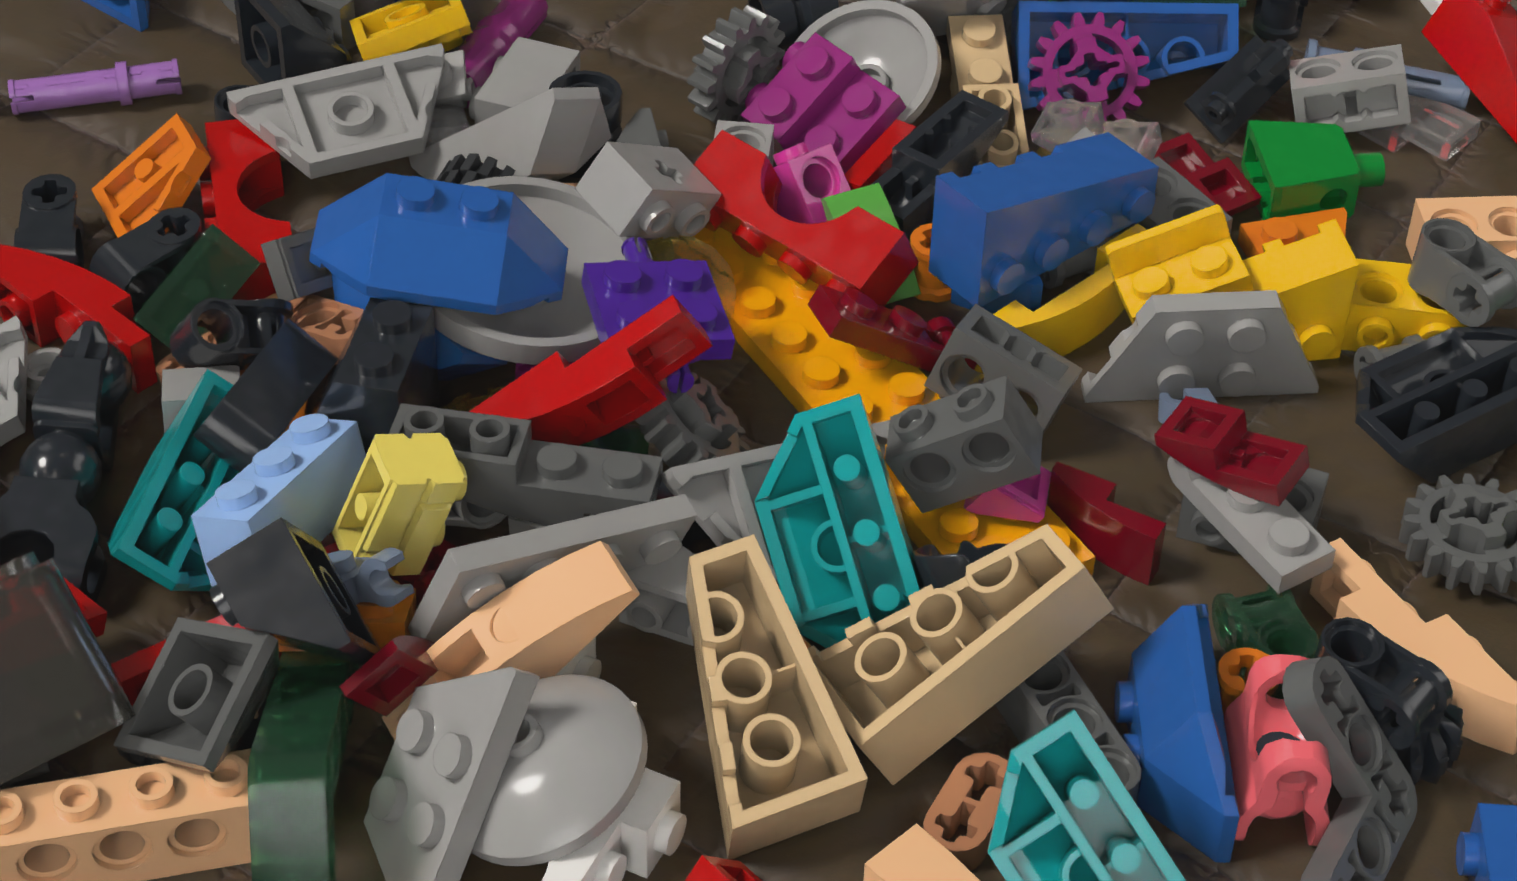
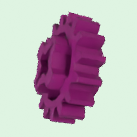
[1027,12,1150,134]

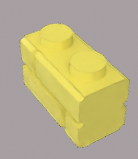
[332,433,467,576]

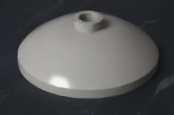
[782,0,941,124]
[471,674,648,866]

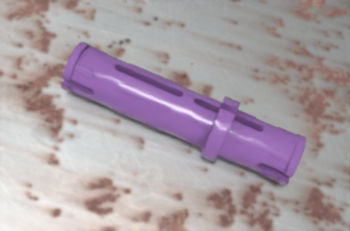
[7,59,183,115]

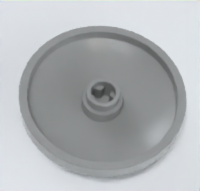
[413,176,652,365]

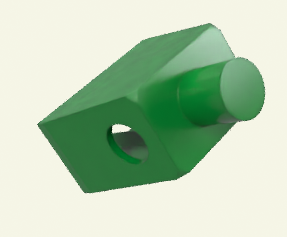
[1241,120,1385,220]

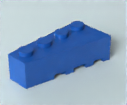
[929,132,1159,307]

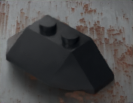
[1355,326,1517,484]

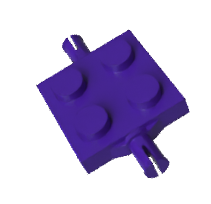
[581,237,735,393]

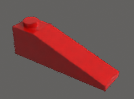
[1421,0,1517,144]

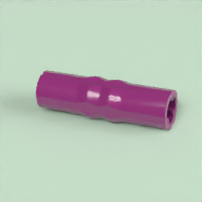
[457,0,548,108]

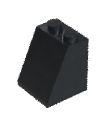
[311,297,440,454]

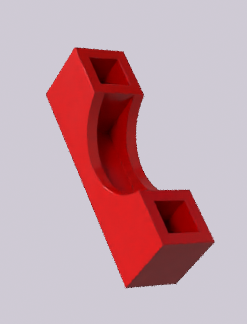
[200,119,292,300]
[693,130,919,307]

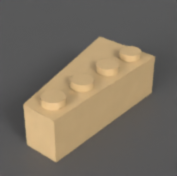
[808,524,1114,785]
[685,534,868,860]

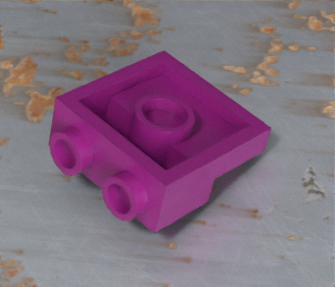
[741,32,906,174]

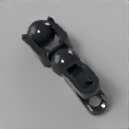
[0,321,133,602]

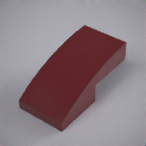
[1143,132,1262,216]
[1154,396,1310,507]
[1047,461,1167,586]
[340,635,438,717]

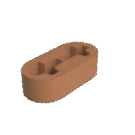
[923,752,1008,871]

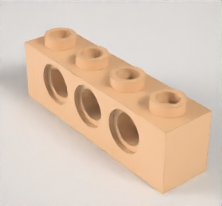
[0,747,276,881]

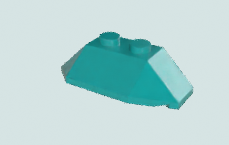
[107,369,238,591]
[754,394,923,648]
[987,709,1186,881]

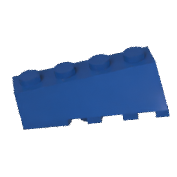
[1011,1,1239,111]

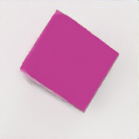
[964,466,1051,523]

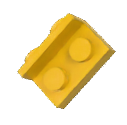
[1105,204,1254,324]

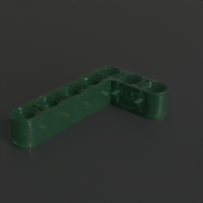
[248,651,359,881]

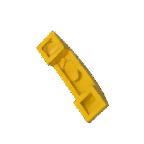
[974,223,1146,373]

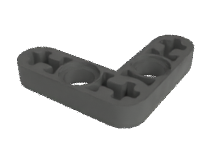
[1282,656,1417,881]

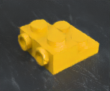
[349,0,472,61]

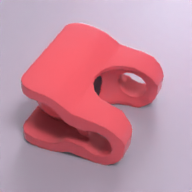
[1223,654,1332,846]

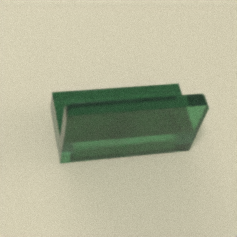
[132,224,261,349]

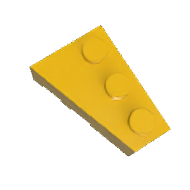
[1243,218,1359,361]

